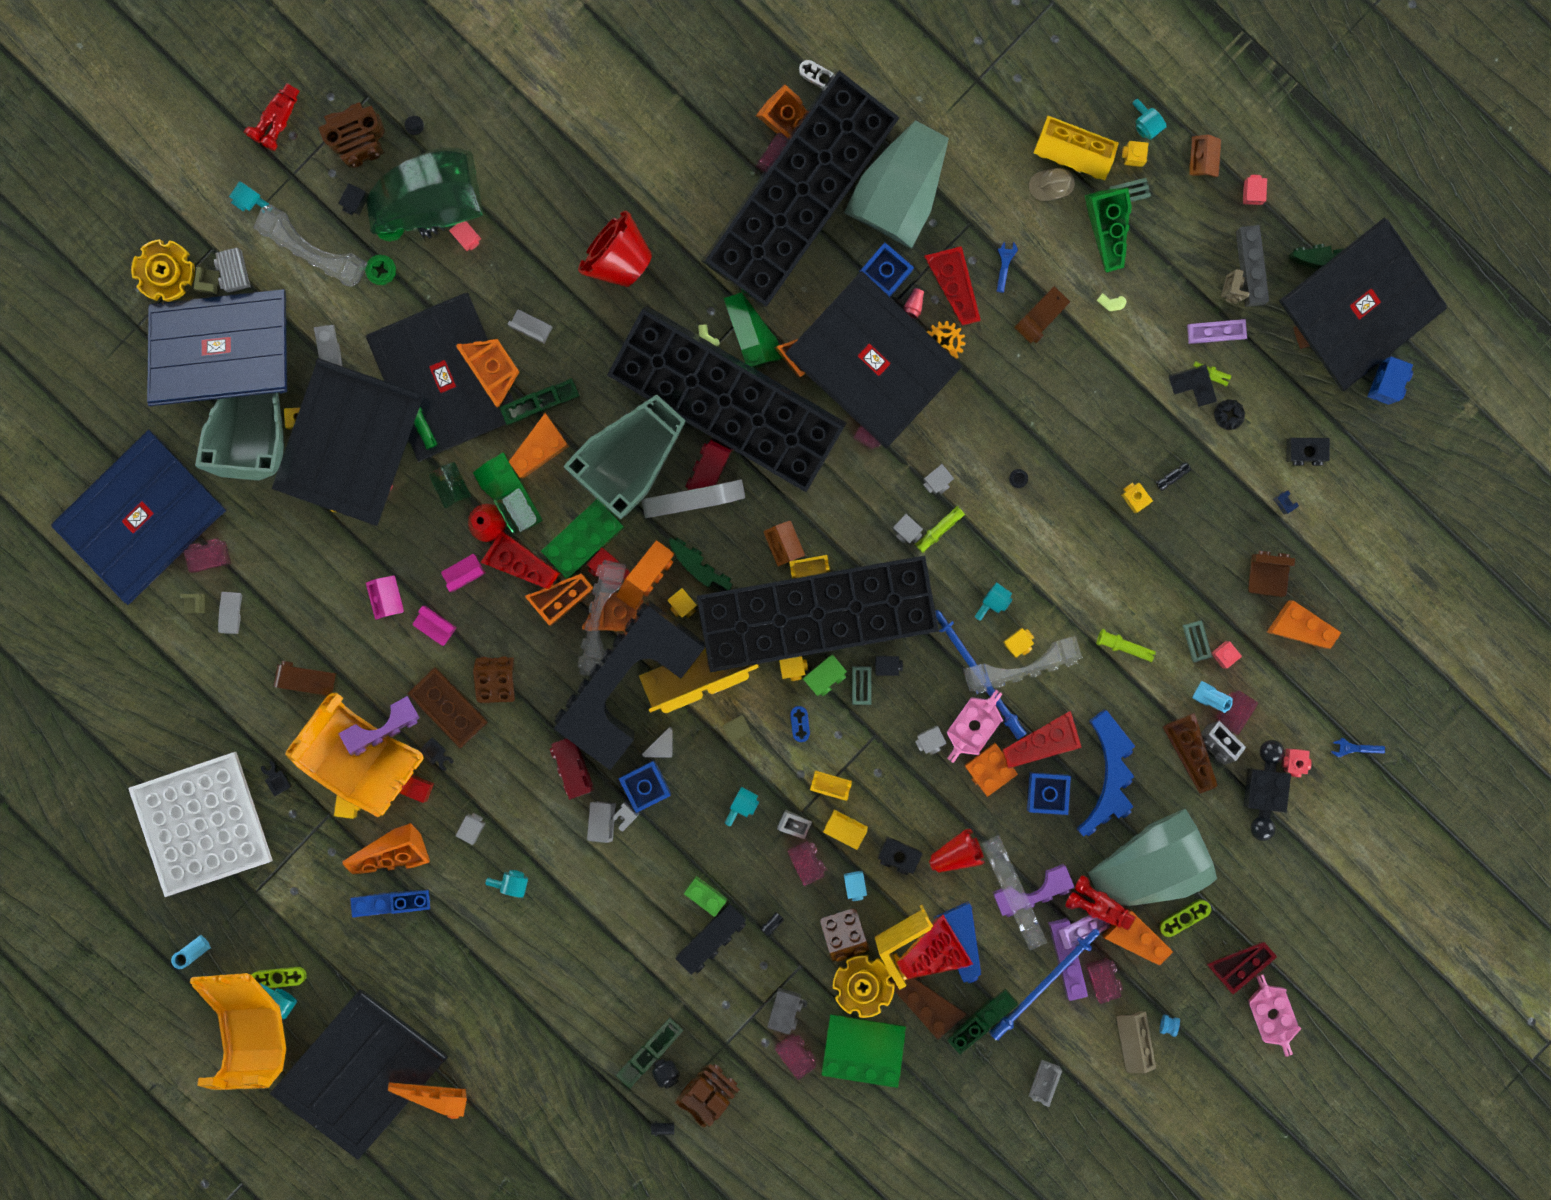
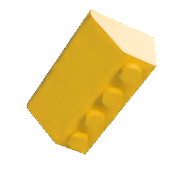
[1034,116,1119,180]

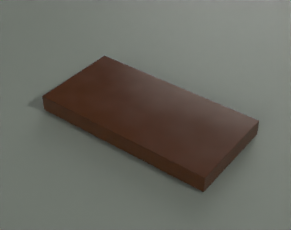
[407,667,488,749]

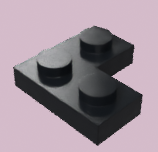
[1169,364,1217,407]

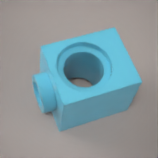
[844,871,867,901]

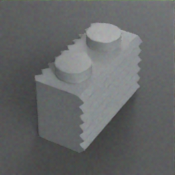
[214,248,251,293]

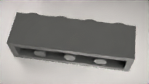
[1236,225,1269,307]

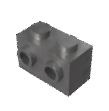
[1201,721,1246,765]
[768,988,803,1035]

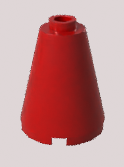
[468,504,506,542]
[929,828,985,873]

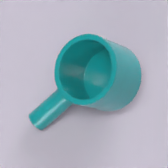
[1132,99,1167,140]
[229,181,273,213]
[974,582,1013,621]
[724,787,759,826]
[485,870,528,897]
[259,983,297,1019]

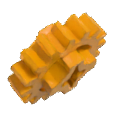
[927,321,966,359]

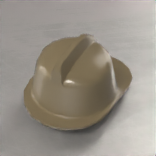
[1029,168,1075,201]

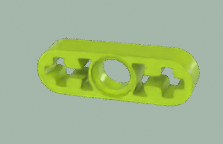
[1159,899,1211,937]
[252,967,306,988]

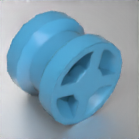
[1159,1014,1180,1037]

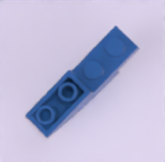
[350,890,430,918]

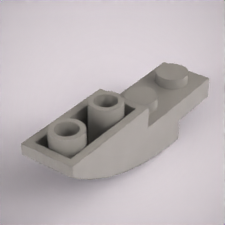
[314,324,342,366]

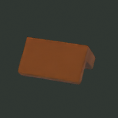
[1189,134,1221,177]
[763,521,805,567]

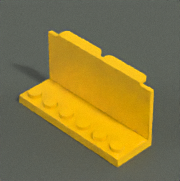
[639,648,759,713]
[875,905,933,990]

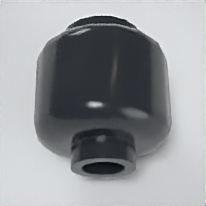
[652,1059,680,1089]

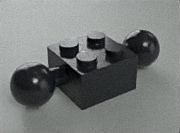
[1243,740,1291,841]

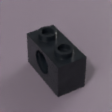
[1286,438,1330,466]
[877,836,923,875]

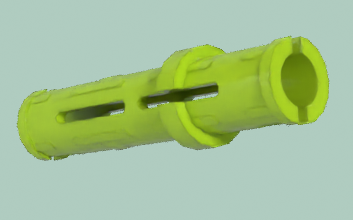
[914,506,965,553]

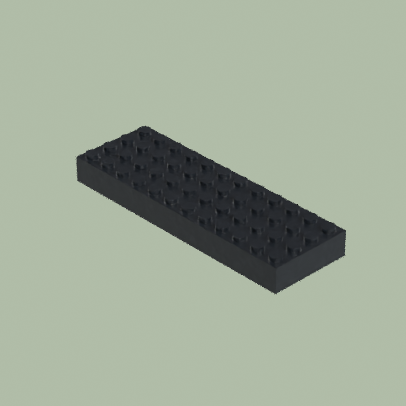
[701,70,900,307]
[607,306,847,492]
[696,555,939,672]

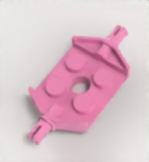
[947,690,1003,763]
[1248,974,1301,1057]

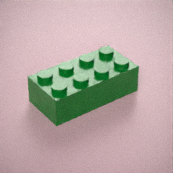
[541,499,625,579]

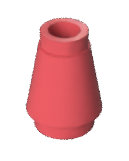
[903,288,924,319]

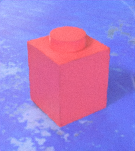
[1243,175,1267,205]
[449,218,481,251]
[1211,641,1242,669]

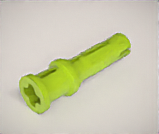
[1096,629,1156,662]

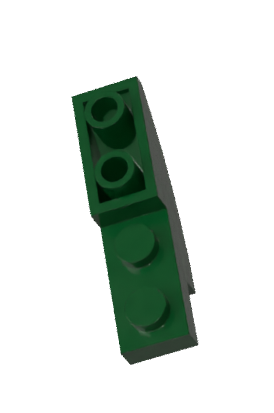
[1288,244,1345,269]
[669,537,733,590]
[947,988,1018,1054]

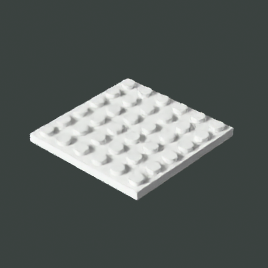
[128,752,273,897]

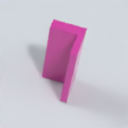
[441,554,485,592]
[366,576,404,620]
[413,606,457,646]

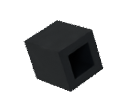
[338,183,369,216]
[875,656,903,676]

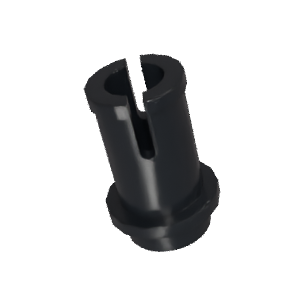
[761,912,785,936]
[651,1121,674,1137]

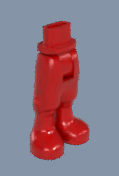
[244,83,300,151]
[1065,875,1136,931]

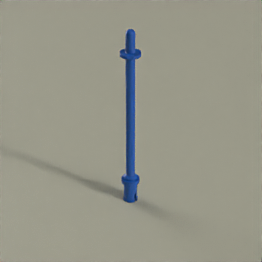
[935,610,1027,740]
[989,929,1100,1041]

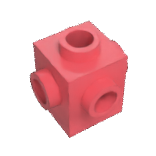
[1282,748,1311,777]

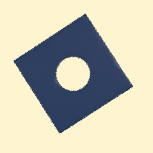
[1273,490,1299,514]

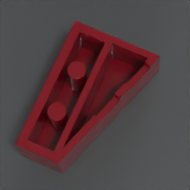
[685,438,733,490]
[550,738,595,800]
[1206,941,1277,995]

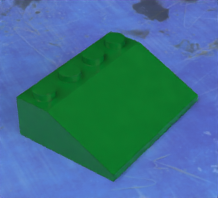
[821,1014,906,1088]

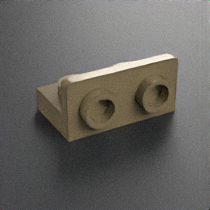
[1221,269,1250,304]

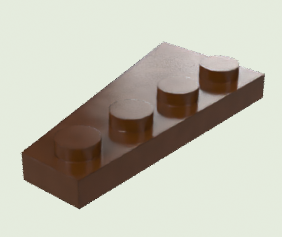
[1163,713,1218,794]
[889,977,967,1039]

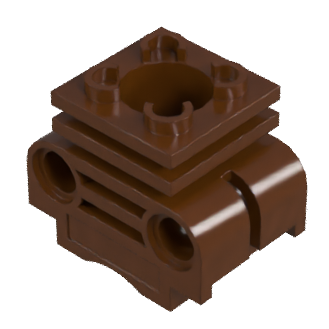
[318,102,385,168]
[674,1064,740,1128]

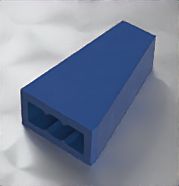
[934,901,981,983]

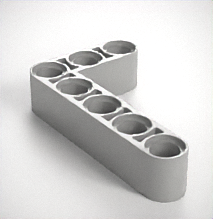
[641,479,746,518]

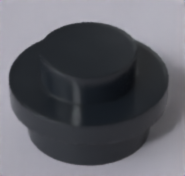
[405,116,424,135]
[1009,469,1028,488]

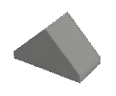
[642,727,673,757]
[777,809,812,839]

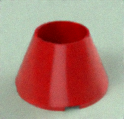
[578,211,652,287]

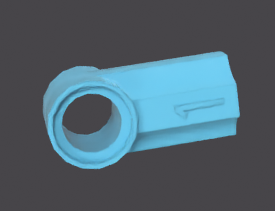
[1192,681,1233,713]
[171,935,211,969]

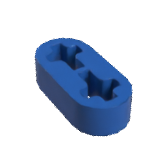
[791,706,810,742]

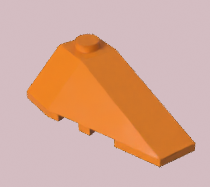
[756,85,806,140]
[343,823,430,874]
[388,1082,467,1119]

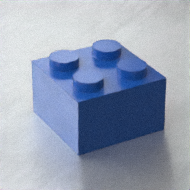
[859,242,914,297]
[1367,356,1413,405]
[619,760,671,813]
[1027,772,1071,815]

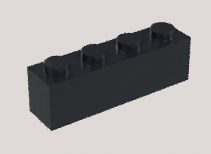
[675,902,746,975]

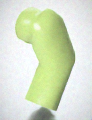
[1096,293,1126,311]
[698,325,720,347]

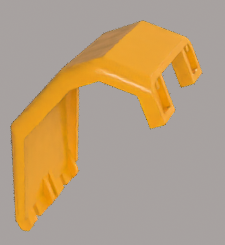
[285,693,424,817]
[190,973,286,1090]

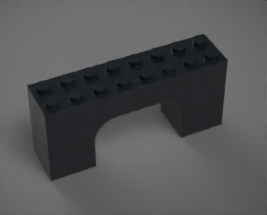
[554,600,705,770]

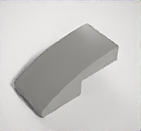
[218,592,242,634]

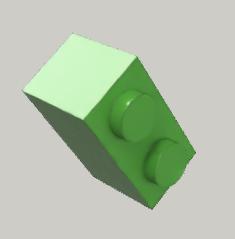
[803,654,847,696]
[684,876,727,917]

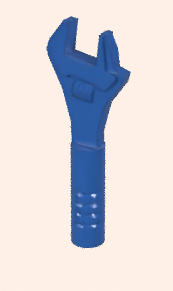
[997,242,1018,293]
[1331,738,1385,757]

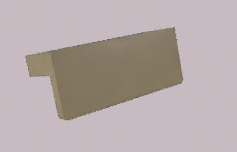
[1116,1011,1156,1074]

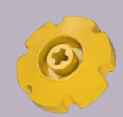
[131,239,195,302]
[833,955,895,1018]

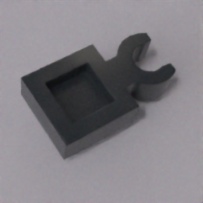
[419,737,454,771]
[261,760,292,797]

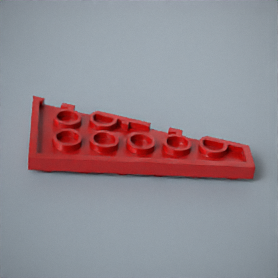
[897,915,973,979]

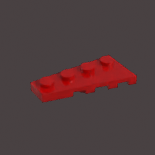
[924,246,981,326]
[480,531,560,589]
[1002,711,1082,769]

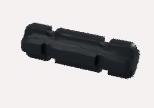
[1156,462,1191,491]

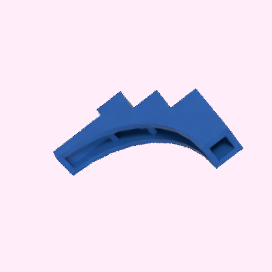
[1076,709,1135,837]

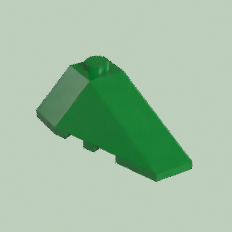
[1085,187,1132,273]
[724,292,783,368]
[473,452,543,530]

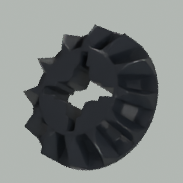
[1214,399,1246,430]

